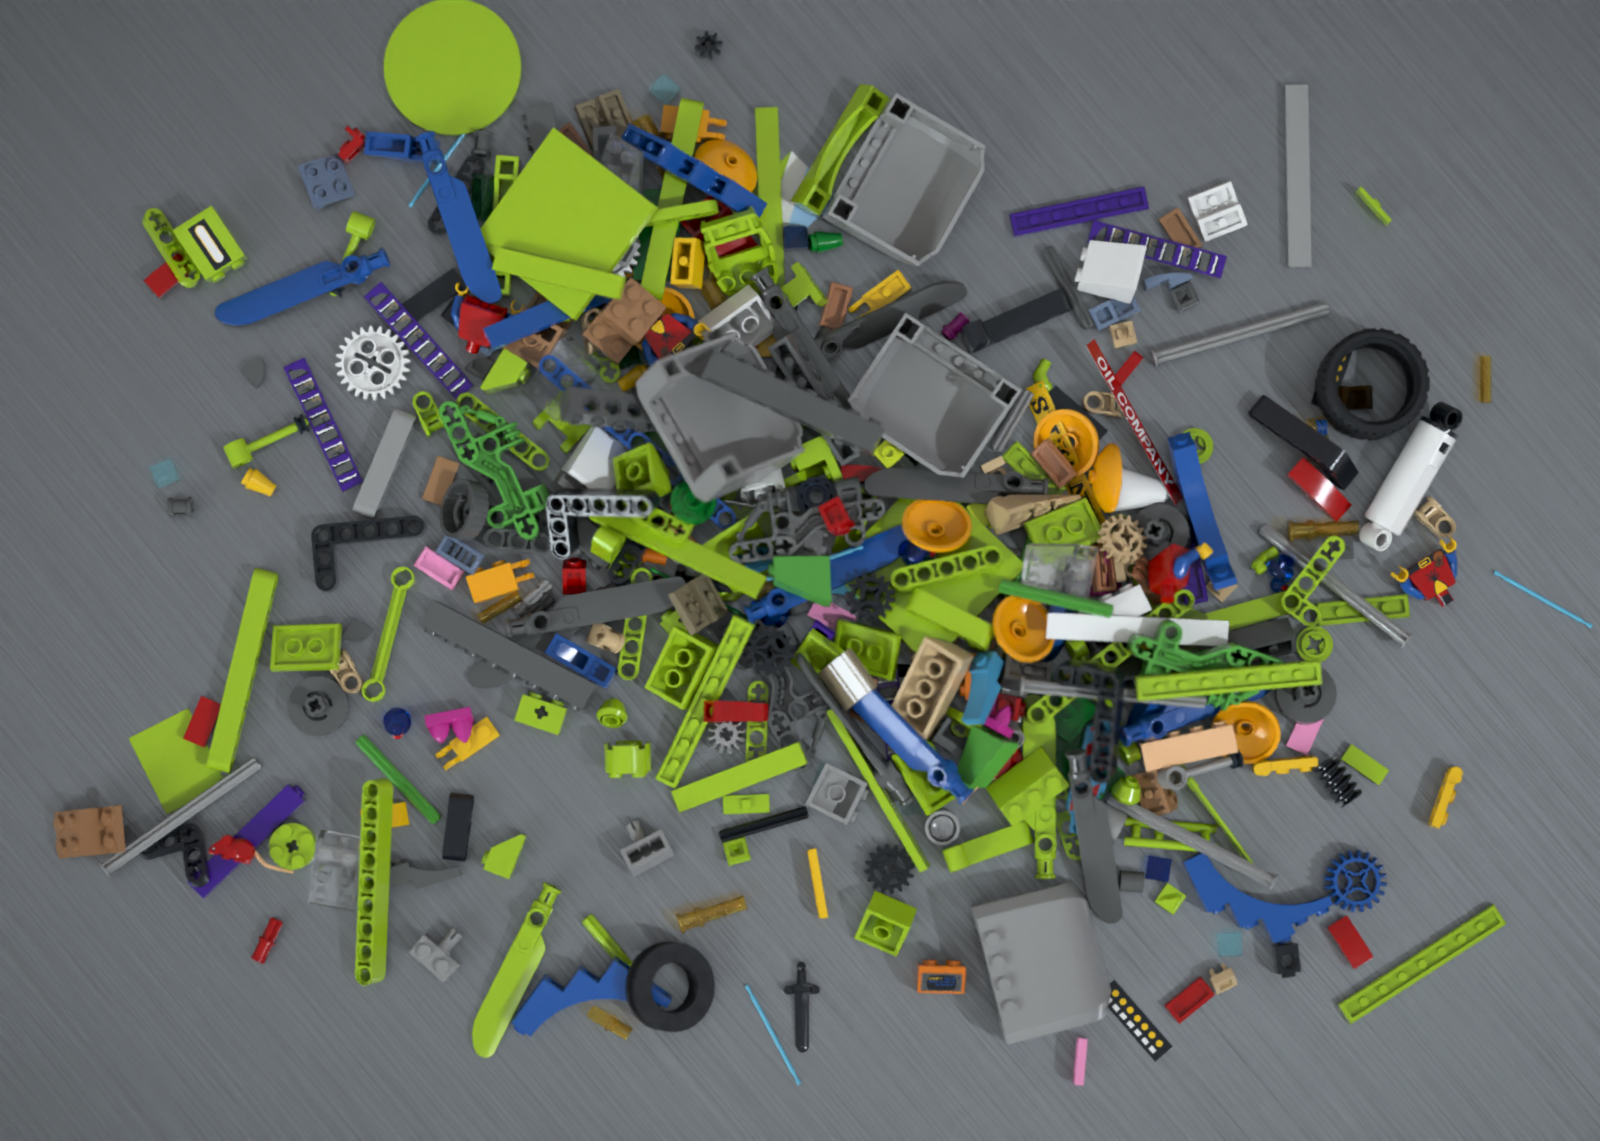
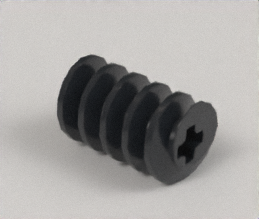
[1313,756,1363,808]

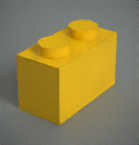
[670,238,705,289]

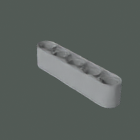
[352,407,418,520]

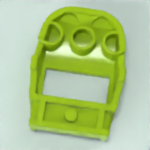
[701,206,779,297]

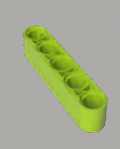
[456,393,551,472]
[891,545,1003,593]
[618,568,653,681]

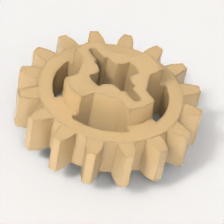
[1097,514,1147,565]

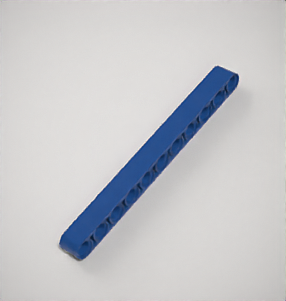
[538,355,736,529]

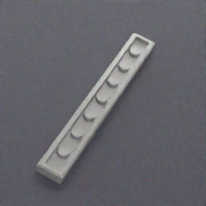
[1284,84,1312,268]

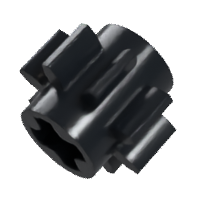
[694,31,723,61]

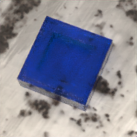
[1145,855,1172,882]

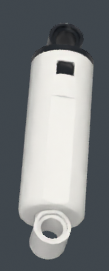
[1359,402,1463,551]

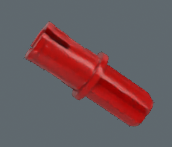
[251,917,283,964]

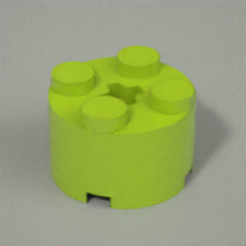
[604,740,651,778]
[269,823,319,870]

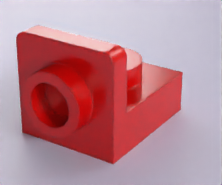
[338,126,365,165]
[818,496,855,536]
[562,557,586,594]
[993,693,1026,721]

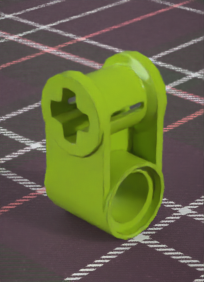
[412,391,445,437]

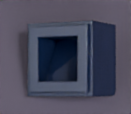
[784,226,808,251]

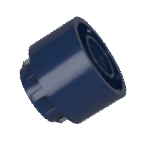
[797,477,836,512]

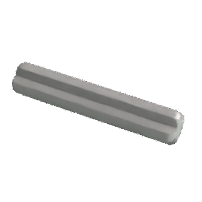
[991,389,1034,452]

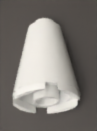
[740,468,785,507]
[1113,468,1169,512]

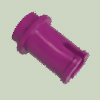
[941,312,970,341]

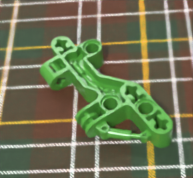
[439,401,550,541]
[1128,619,1285,711]

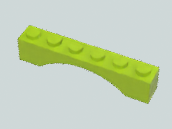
[791,83,889,216]
[489,155,521,298]

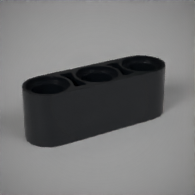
[442,792,474,862]

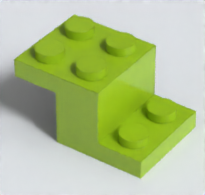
[789,435,843,484]

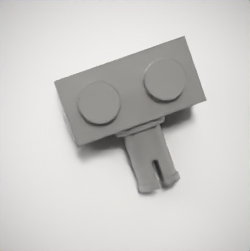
[620,820,674,877]
[409,927,463,983]

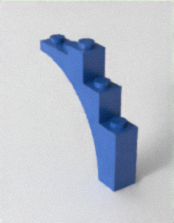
[1182,853,1333,945]

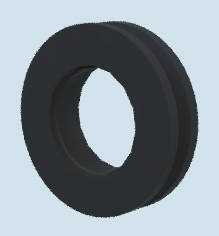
[625,942,715,1032]

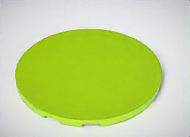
[384,0,522,136]

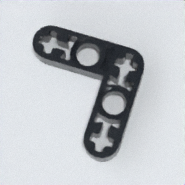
[139,823,210,888]

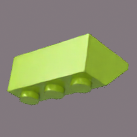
[701,515,766,560]
[644,626,719,710]
[986,746,1070,827]

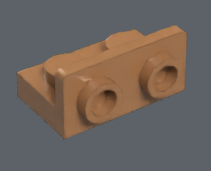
[1132,769,1178,816]

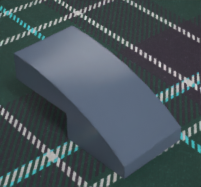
[1142,273,1193,291]
[1089,296,1141,331]

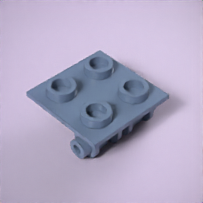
[297,154,355,210]

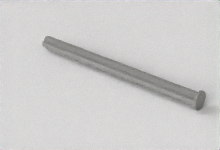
[1150,302,1330,367]
[1258,523,1413,648]
[1019,676,1206,708]
[98,758,261,877]
[1107,794,1279,891]

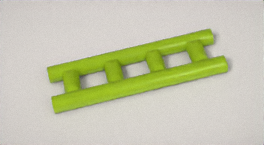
[1124,817,1218,852]

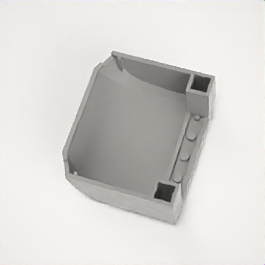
[822,93,986,266]
[848,313,1022,478]
[636,332,805,502]
[971,881,1111,1045]

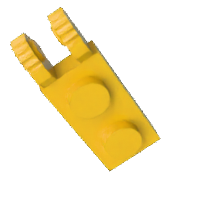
[848,269,912,318]
[435,716,501,771]
[1251,755,1318,776]
[1428,766,1463,829]

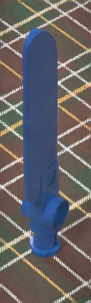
[415,131,502,304]
[215,247,391,326]
[743,525,911,623]
[852,689,975,805]
[1120,689,1273,747]

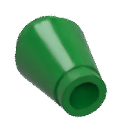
[808,231,843,254]

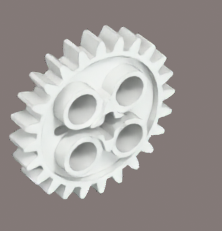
[335,325,411,401]

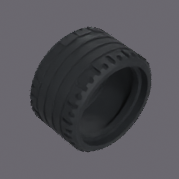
[1315,328,1430,440]

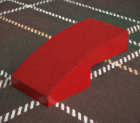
[143,253,189,298]
[1327,915,1374,970]

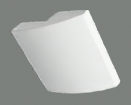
[1187,181,1248,242]

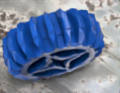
[1324,850,1387,913]

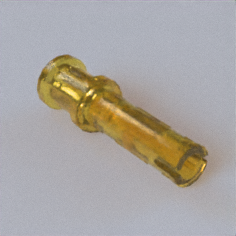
[1287,520,1359,541]
[676,895,747,934]

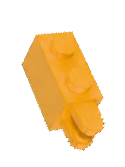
[660,105,727,144]
[466,559,535,604]

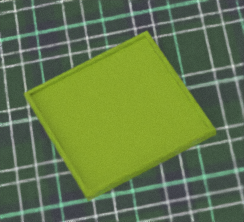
[481,127,658,321]
[844,498,1027,654]

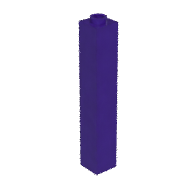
[187,784,307,898]

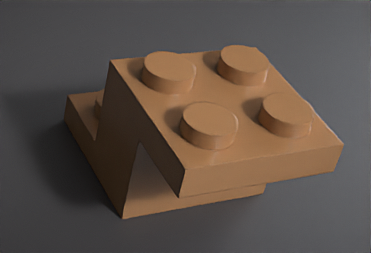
[581,278,666,365]
[502,291,574,369]
[53,805,126,859]

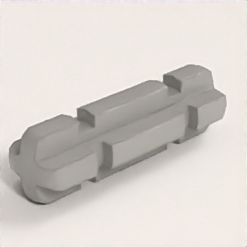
[513,578,553,616]

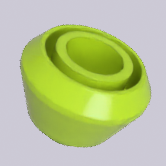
[596,698,628,728]
[1110,776,1141,805]

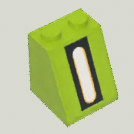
[172,205,248,283]

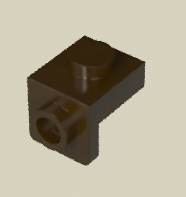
[1338,385,1373,410]

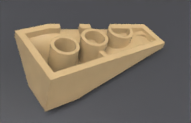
[984,495,1082,535]

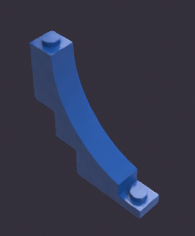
[618,123,767,217]
[1167,432,1237,590]
[511,956,672,1037]

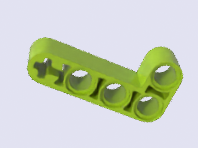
[591,502,649,564]
[1281,535,1345,626]
[905,588,995,652]
[941,821,1034,873]

